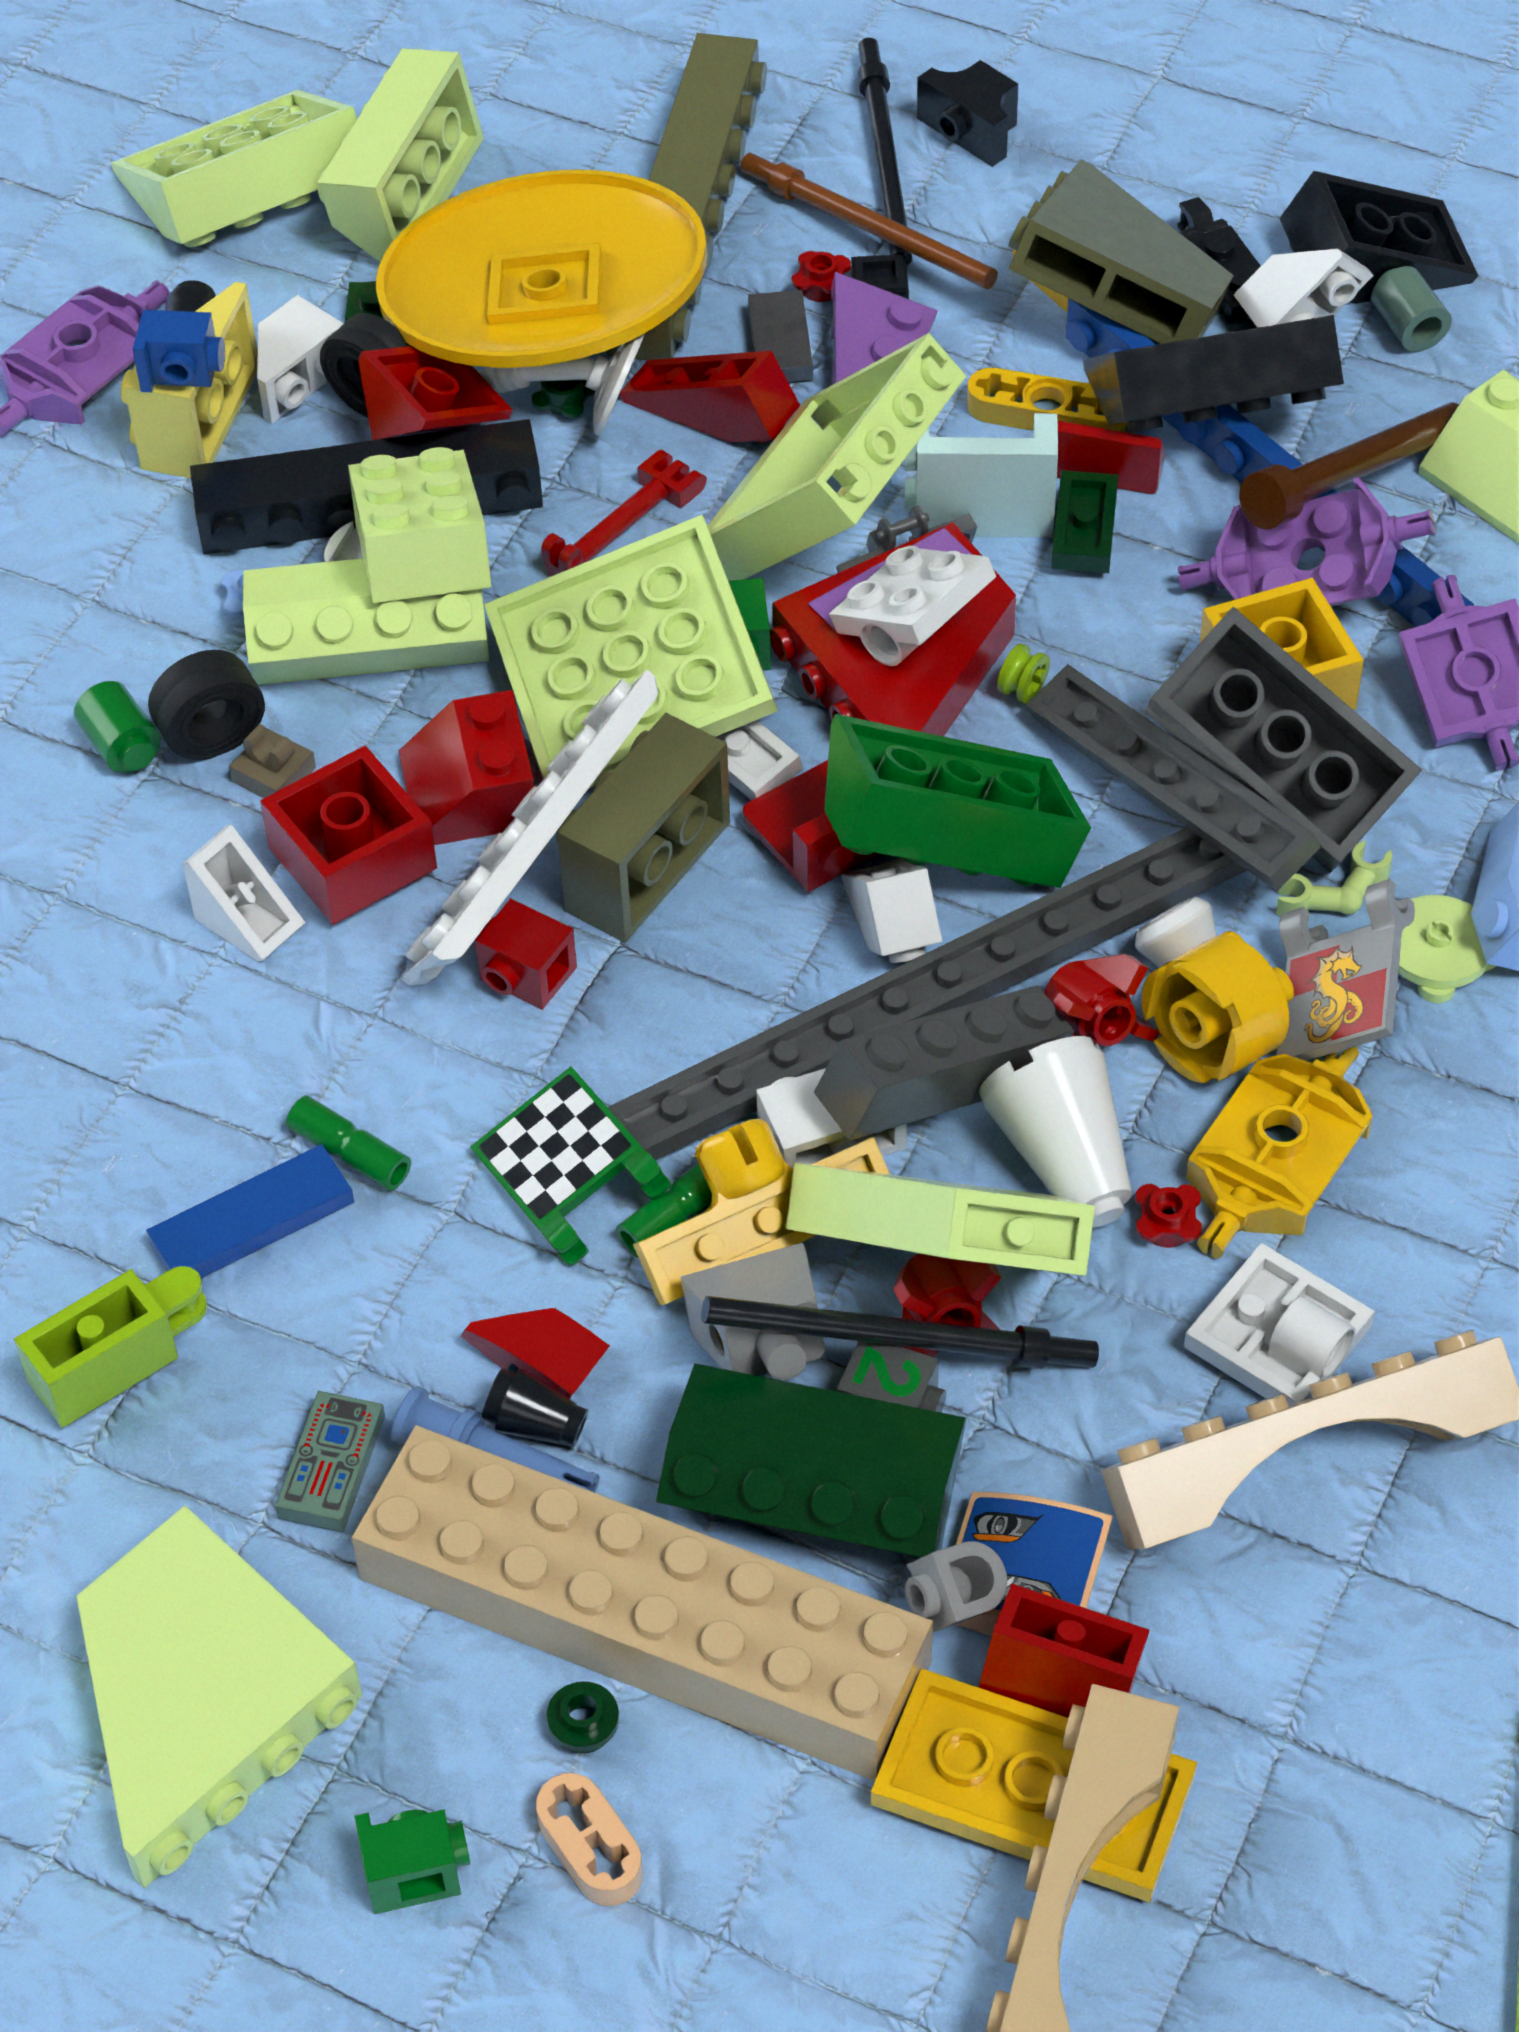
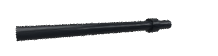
[857,37,912,266]
[701,1296,1099,1369]

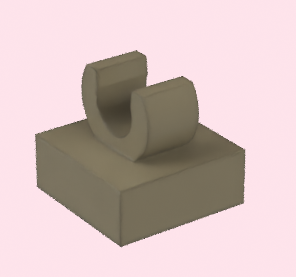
[229,724,316,798]

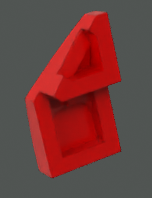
[460,1308,610,1399]

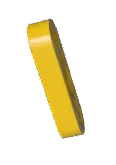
[967,368,1127,432]

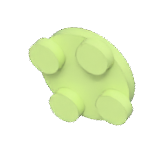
[1398,895,1496,1003]

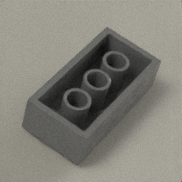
[1145,607,1422,873]

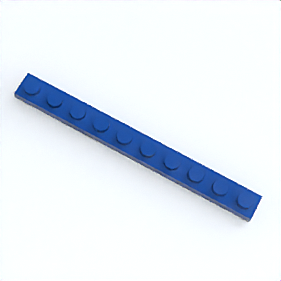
[1066,298,1474,627]

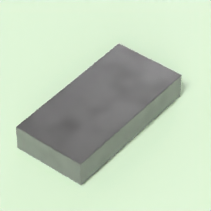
[748,290,813,382]

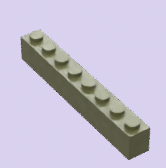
[607,33,767,361]

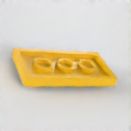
[871,1668,1198,1903]

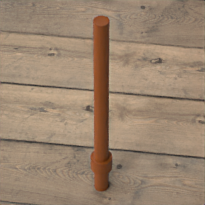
[740,152,998,290]

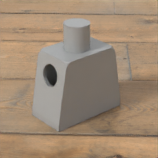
[680,1243,825,1380]

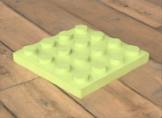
[484,515,778,788]

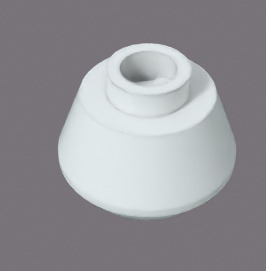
[1135,896,1217,968]

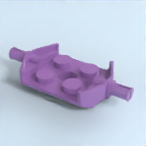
[0,280,170,437]
[1178,477,1436,606]

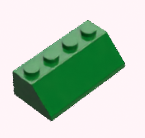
[824,714,1091,888]

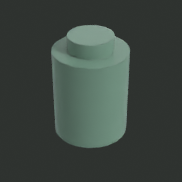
[1371,266,1452,352]

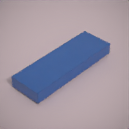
[146,1144,354,1278]

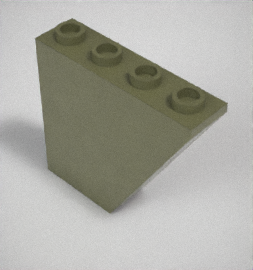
[1008,159,1234,344]

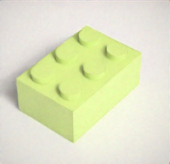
[348,447,492,603]

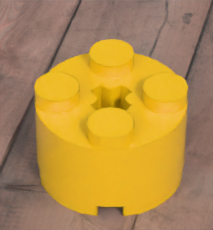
[1141,931,1294,1083]

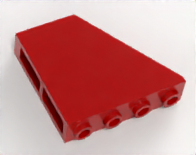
[770,522,1016,736]

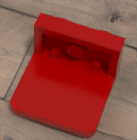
[743,760,880,893]

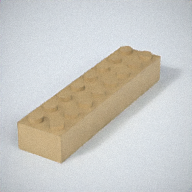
[351,1425,933,1781]

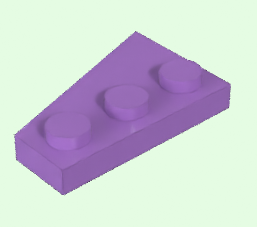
[831,272,938,385]

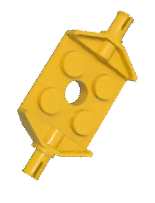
[1186,1046,1373,1258]

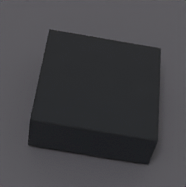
[851,254,909,299]

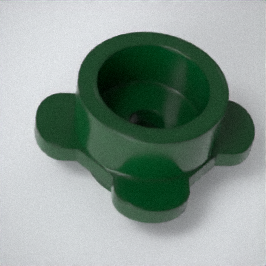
[532,380,595,418]

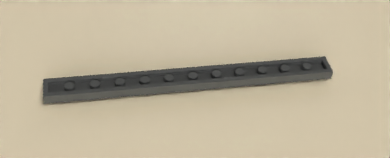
[608,827,1247,1160]

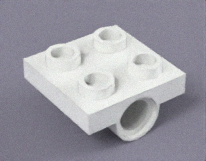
[829,546,996,667]
[1184,1243,1375,1405]

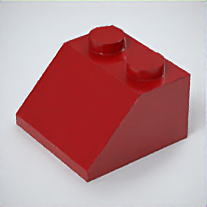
[398,690,534,845]

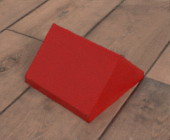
[358,346,513,440]

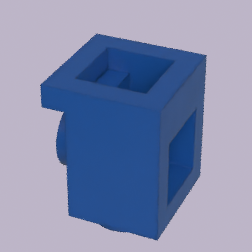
[132,309,225,393]

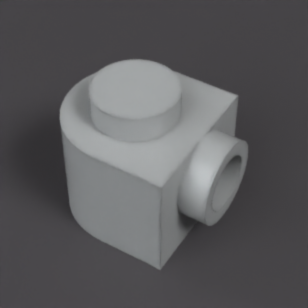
[905,1541,1007,1632]

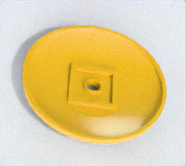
[376,170,708,368]

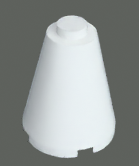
[979,1036,1132,1228]

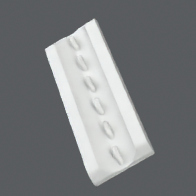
[401,670,658,986]

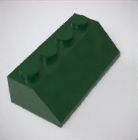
[656,1363,967,1557]

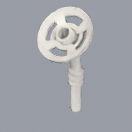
[477,333,645,436]

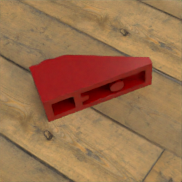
[619,350,800,443]

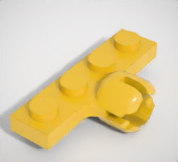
[633,1119,890,1305]

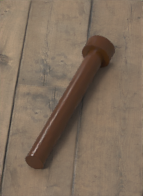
[1239,402,1459,530]

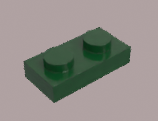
[1051,470,1119,573]

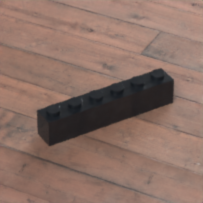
[190,419,543,555]

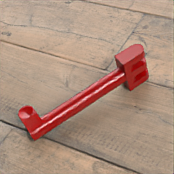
[541,450,707,577]

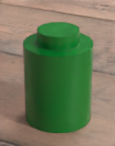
[74,681,161,773]

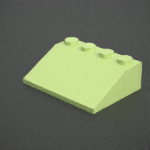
[110,90,357,247]

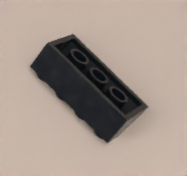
[1083,315,1344,433]

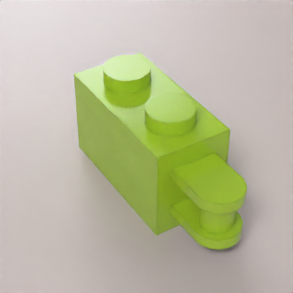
[14,1266,207,1428]

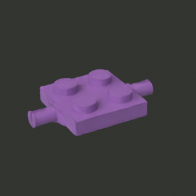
[1398,575,1519,770]

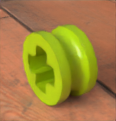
[997,643,1050,704]

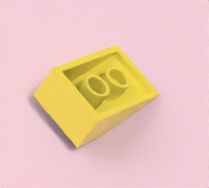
[121,282,258,478]

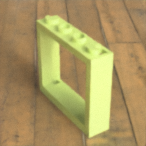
[707,333,966,581]

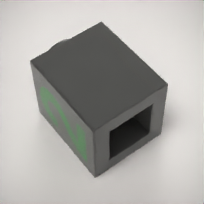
[837,1341,946,1412]

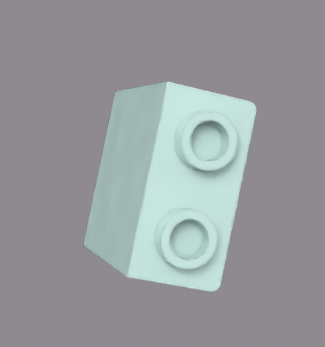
[904,413,1058,538]

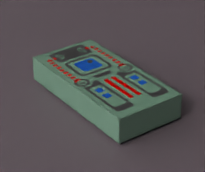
[275,1391,385,1532]

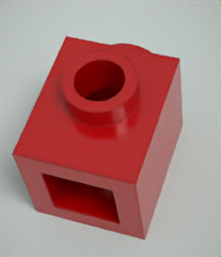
[474,898,577,1010]

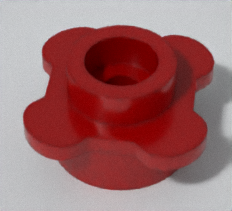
[792,251,851,302]
[1135,1184,1202,1248]

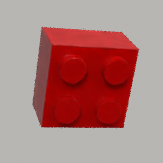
[260,745,437,925]

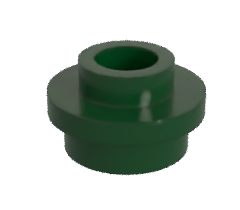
[546,1681,619,1753]

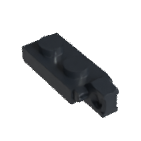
[1177,197,1261,323]

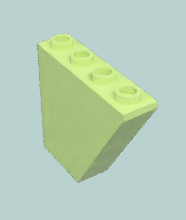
[785,1162,1095,1276]
[76,1506,362,1889]

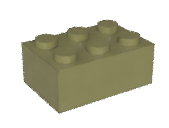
[556,713,730,943]

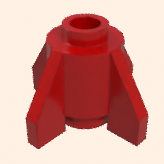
[1045,954,1160,1053]
[893,1253,1002,1358]

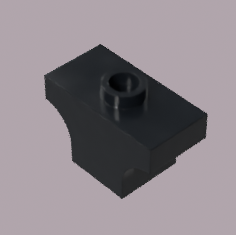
[917,60,1018,167]

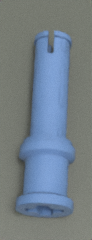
[390,1386,600,1493]

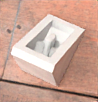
[182,824,306,962]

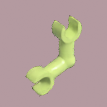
[1276,840,1392,917]

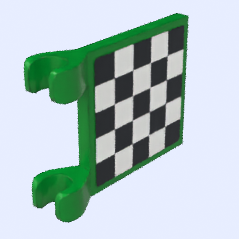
[470,1066,671,1266]

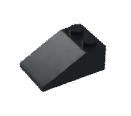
[1279,171,1479,304]

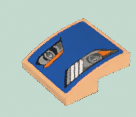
[956,1492,1113,1636]

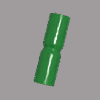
[286,1095,411,1191]
[616,1163,712,1258]

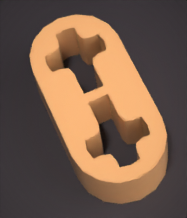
[536,1773,643,1906]

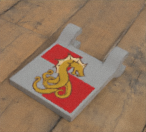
[1276,879,1415,1061]

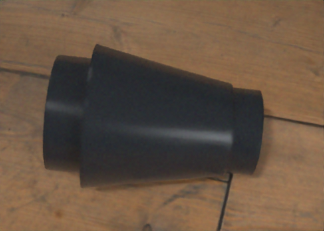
[482,1368,589,1448]

